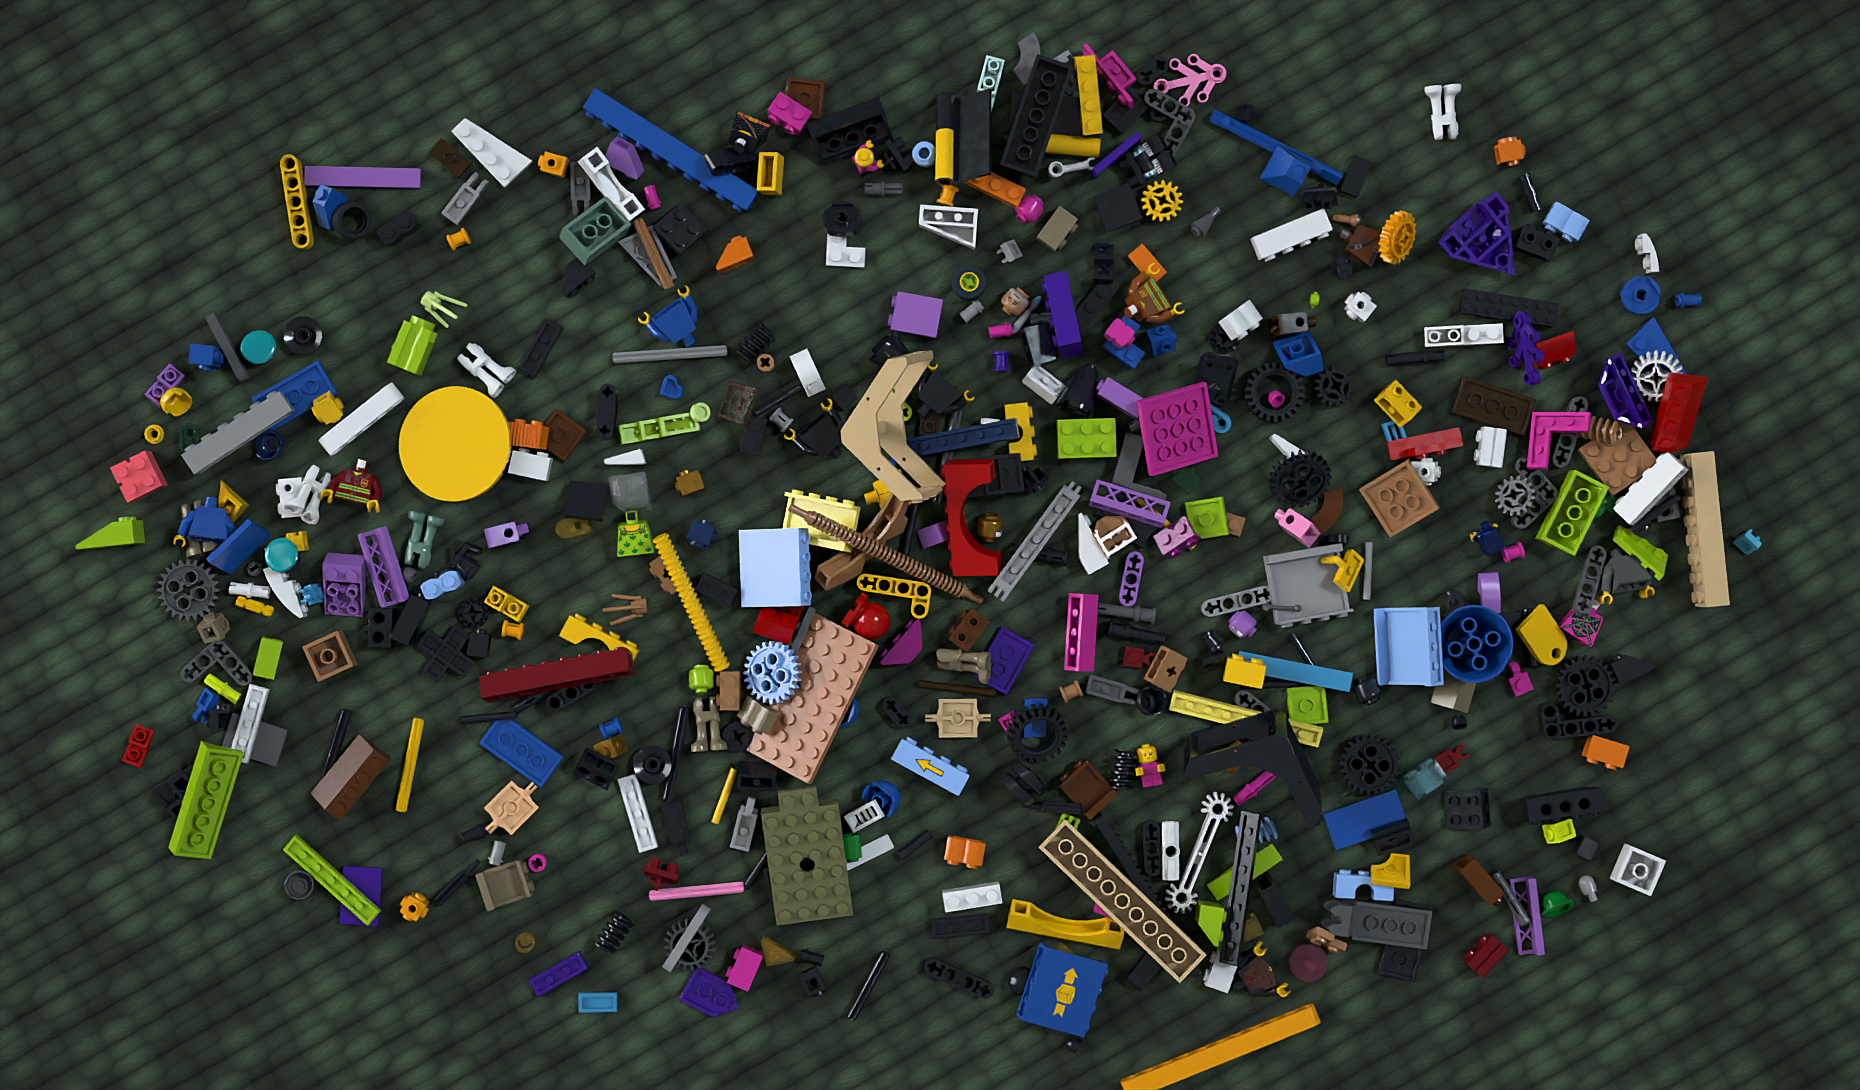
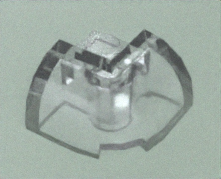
[608,472,652,512]

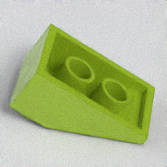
[75,517,145,549]

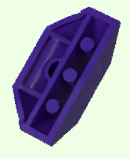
[1598,352,1653,429]

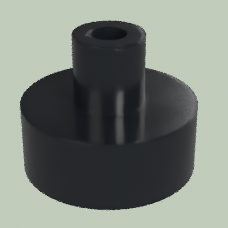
[1235,104,1255,124]

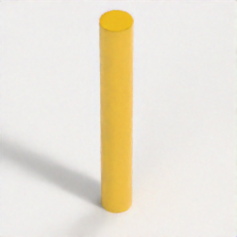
[711,768,738,824]

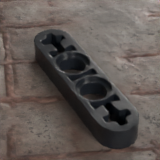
[924,957,994,999]

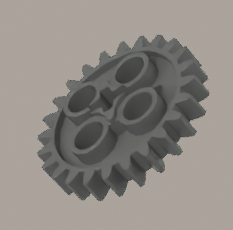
[157,559,221,621]

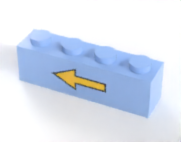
[891,737,970,796]

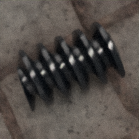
[734,321,776,364]
[1109,749,1138,790]
[593,910,634,953]

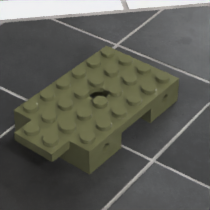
[761,786,853,925]

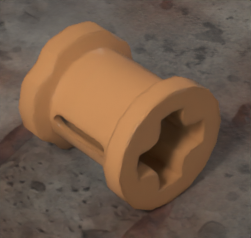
[757,354,774,372]
[1059,680,1083,703]

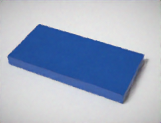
[251,360,338,431]
[479,719,564,788]
[1323,789,1405,850]

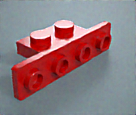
[1387,428,1463,460]

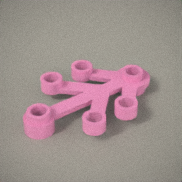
[1153,54,1226,108]

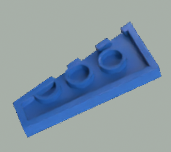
[1625,317,1687,385]

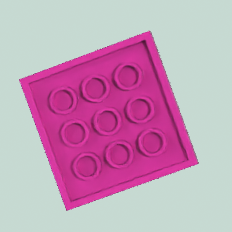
[1136,382,1218,476]

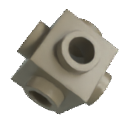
[197,612,230,643]

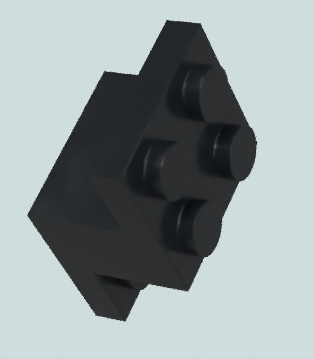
[967,453,1024,498]

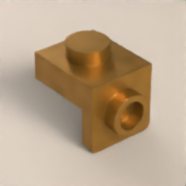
[593,734,628,759]

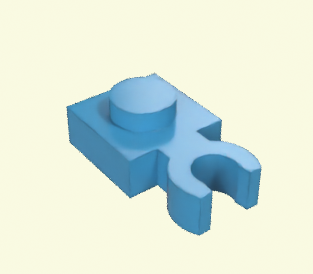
[298,583,324,605]

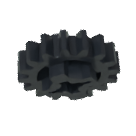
[1314,366,1356,407]

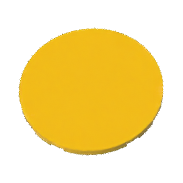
[399,386,511,502]

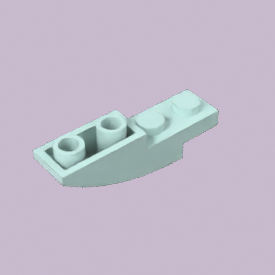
[977,55,1005,111]

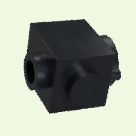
[1442,589,1468,613]

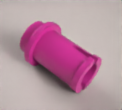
[643,185,662,211]
[988,322,1013,339]

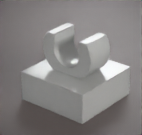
[997,239,1023,263]

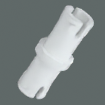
[229,582,271,599]

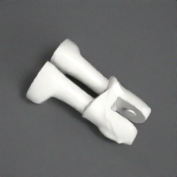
[1425,84,1461,140]
[457,343,517,398]
[284,465,331,524]

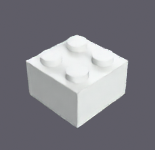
[1610,843,1666,896]

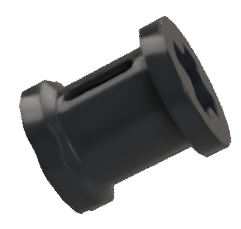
[1198,629,1223,654]

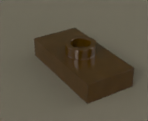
[429,138,472,179]

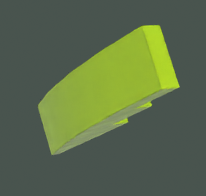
[618,412,700,445]
[1207,843,1283,901]

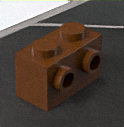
[948,608,990,652]

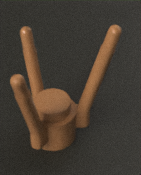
[602,594,647,626]

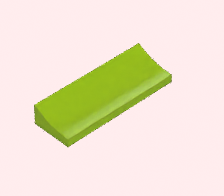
[168,741,244,859]

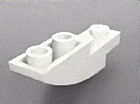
[1424,323,1504,347]
[263,548,308,618]

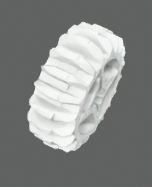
[1631,350,1684,402]

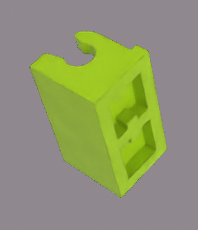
[253,636,283,680]

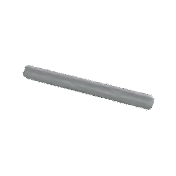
[613,345,727,363]

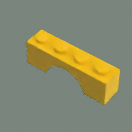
[1074,54,1103,135]
[559,613,640,662]

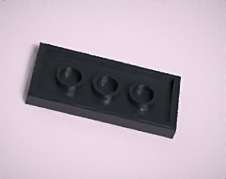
[1377,898,1434,982]

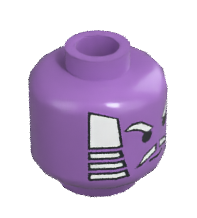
[1228,610,1257,639]

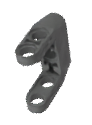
[1111,433,1167,500]

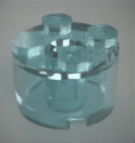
[1403,758,1448,800]

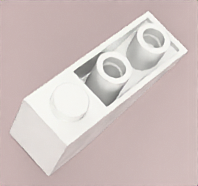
[1078,513,1110,575]

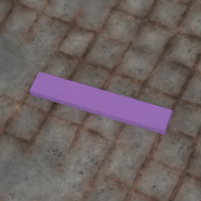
[304,166,422,189]

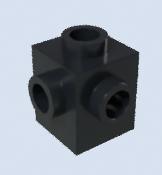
[1022,462,1050,495]

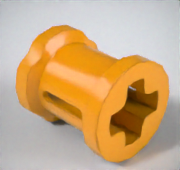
[936,185,958,207]
[446,227,471,251]
[501,620,524,640]

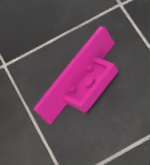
[1082,43,1136,109]

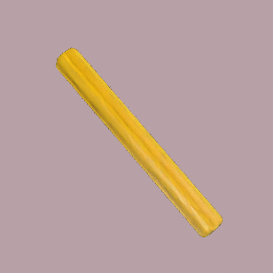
[396,718,424,812]

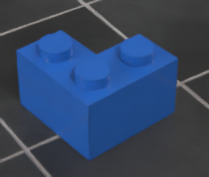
[1102,315,1145,370]

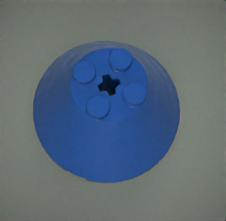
[1441,605,1513,683]

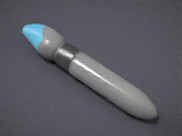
[1012,296,1041,334]

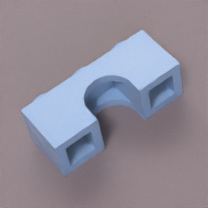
[1333,869,1394,901]

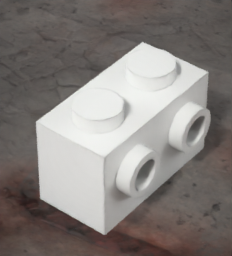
[276,477,308,518]

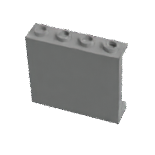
[1263,543,1354,628]

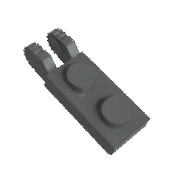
[570,162,591,216]
[1085,674,1140,706]

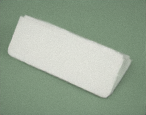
[1022,366,1066,404]

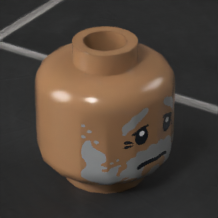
[1001,287,1029,316]

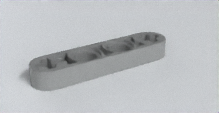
[1201,586,1271,617]
[662,904,710,972]

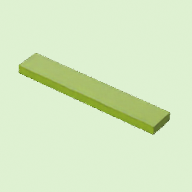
[283,835,382,926]

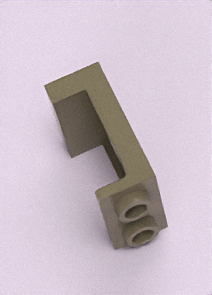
[475,858,535,911]

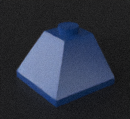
[1260,145,1312,196]
[1273,331,1324,376]

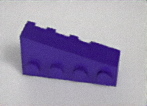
[1041,271,1083,360]

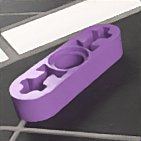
[1119,551,1144,606]

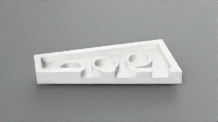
[452,118,533,188]

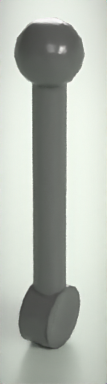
[1262,603,1302,612]

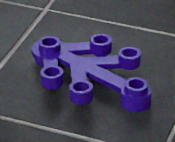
[1506,311,1544,386]

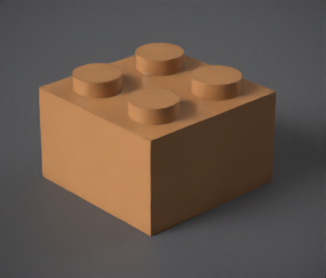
[302,630,358,682]

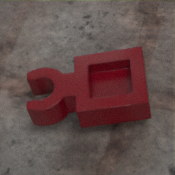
[1122,646,1156,668]
[1433,744,1470,775]

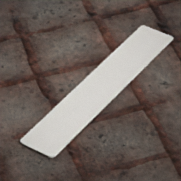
[846,834,894,871]

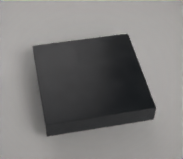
[1092,182,1142,233]
[564,481,608,522]

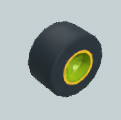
[952,265,986,300]

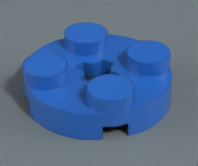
[1620,276,1660,315]

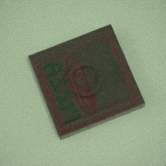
[717,381,759,426]

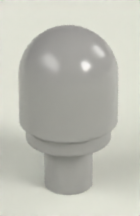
[1579,875,1598,902]

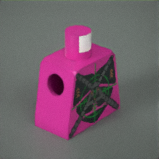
[1558,599,1603,647]

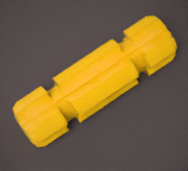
[236,596,274,617]

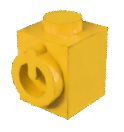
[311,390,344,425]

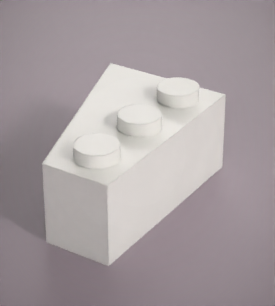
[919,205,978,250]

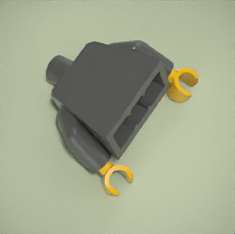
[1598,548,1655,604]

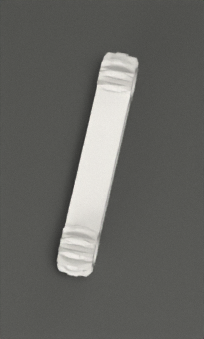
[1165,792,1234,914]

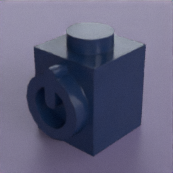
[687,519,718,549]

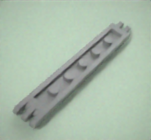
[988,481,1082,602]

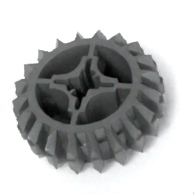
[664,919,716,971]

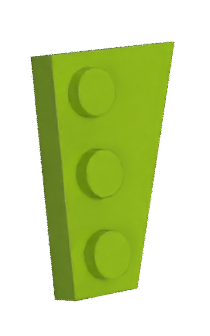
[1613,525,1668,581]

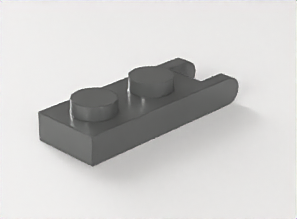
[788,607,815,656]

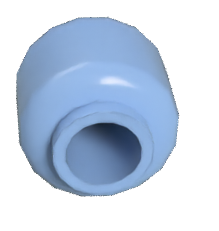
[912,141,936,168]

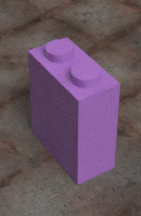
[888,291,943,339]
[1096,377,1143,419]

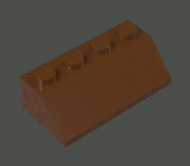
[311,733,390,821]

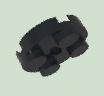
[823,201,862,237]

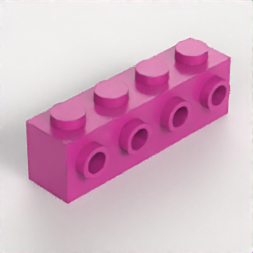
[1064,593,1099,672]

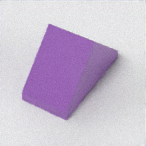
[917,520,950,549]

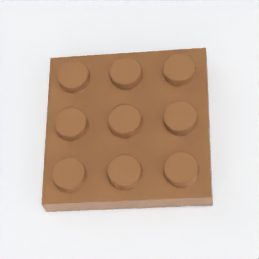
[1578,422,1657,497]
[1359,459,1440,537]

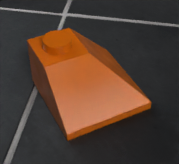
[716,235,755,274]

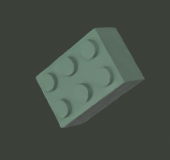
[559,196,631,265]

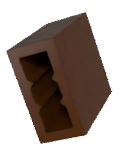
[1452,854,1505,906]

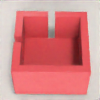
[110,451,168,503]

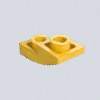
[484,586,529,622]

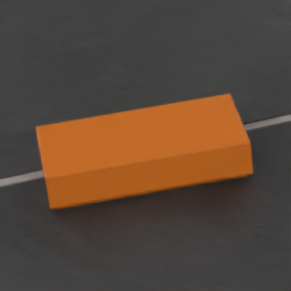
[1127,244,1167,282]

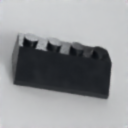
[807,97,893,165]

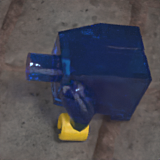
[1470,521,1505,556]

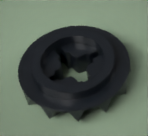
[1210,324,1240,353]
[458,598,489,628]
[722,722,753,752]

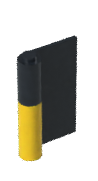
[935,88,992,186]
[1003,91,1104,158]

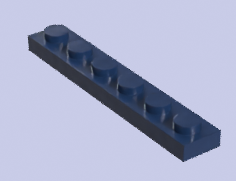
[906,418,1020,456]

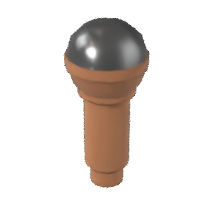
[1332,214,1362,227]

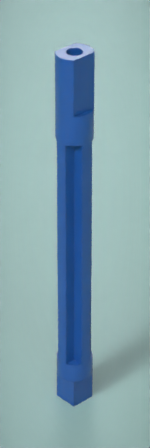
[1209,110,1343,185]

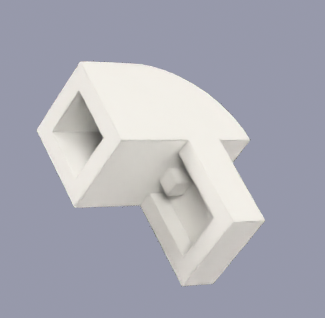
[790,349,825,397]

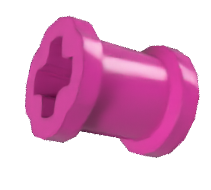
[1501,541,1525,563]

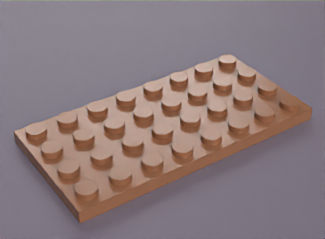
[747,613,879,784]

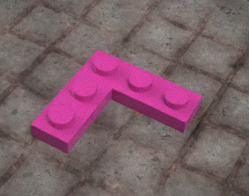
[1527,412,1591,470]

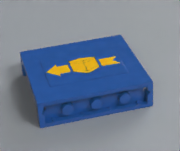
[1016,942,1108,1037]

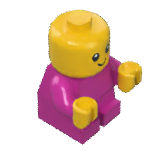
[852,140,884,175]
[1135,744,1166,787]

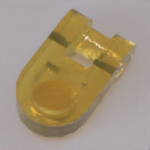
[556,518,592,539]

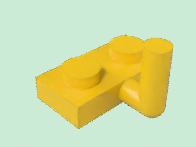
[1321,549,1364,592]

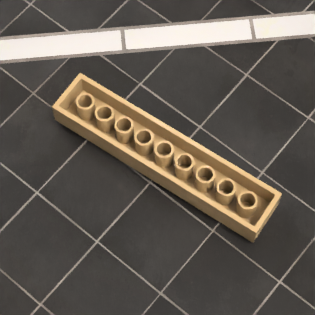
[1039,819,1206,983]

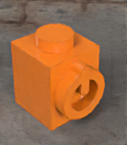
[1494,137,1526,166]

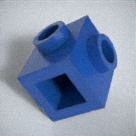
[1146,324,1177,356]

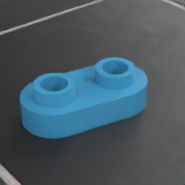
[1210,404,1232,433]

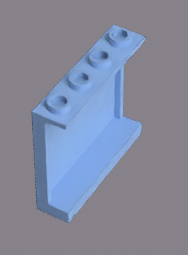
[739,528,812,607]
[1374,607,1444,686]

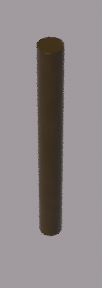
[919,680,996,697]

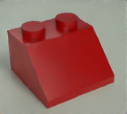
[1530,331,1576,370]

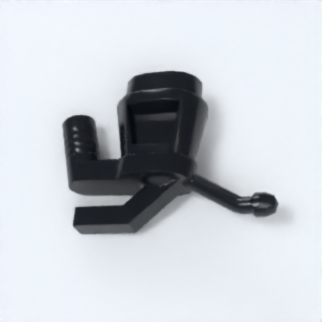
[434,539,482,579]

